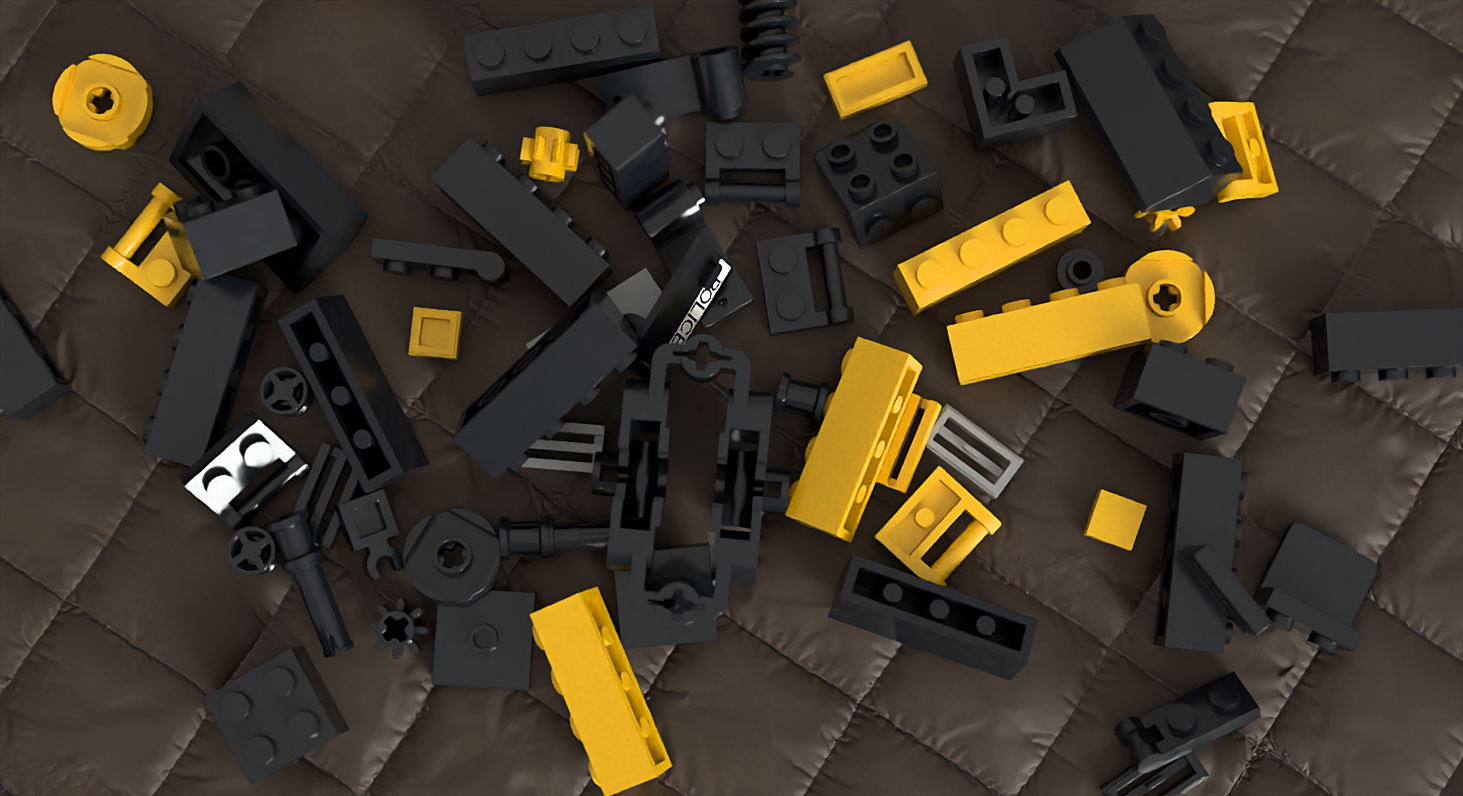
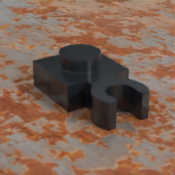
[334,489,403,580]

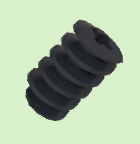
[738,0,801,81]

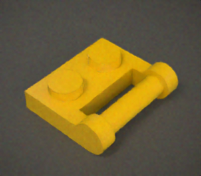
[1208,102,1279,202]
[100,182,198,309]
[873,466,1002,587]

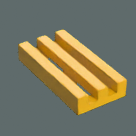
[876,393,942,494]

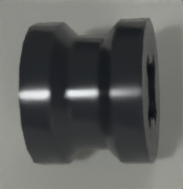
[259,367,316,418]
[227,527,283,575]

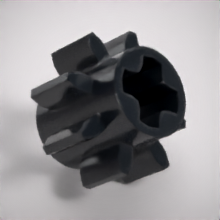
[368,598,432,659]

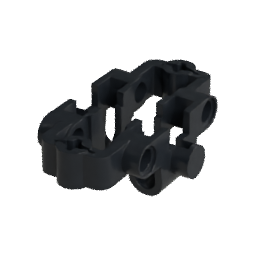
[591,334,790,627]

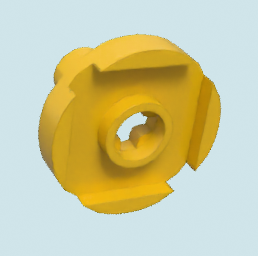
[52,54,153,151]
[1122,250,1215,345]

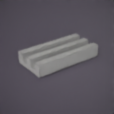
[925,404,1024,499]
[521,422,605,474]

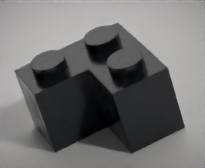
[953,36,1078,151]
[162,182,297,280]

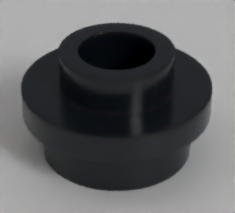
[1056,248,1104,295]

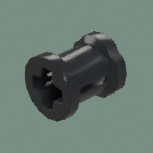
[772,372,830,425]

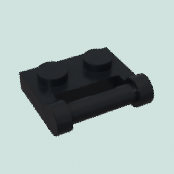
[705,122,800,207]
[755,227,855,336]
[179,411,312,532]

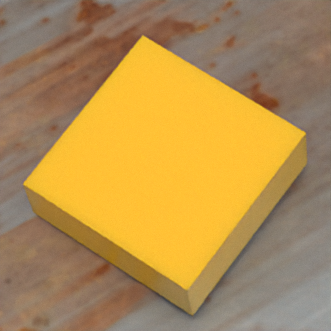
[408,307,463,360]
[1083,489,1147,551]

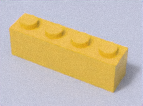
[892,180,1091,316]
[947,277,1152,386]
[785,337,923,543]
[529,586,672,796]

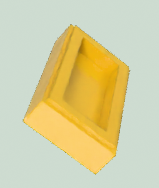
[822,40,928,121]

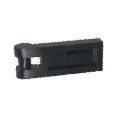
[370,238,510,288]
[1114,671,1261,773]

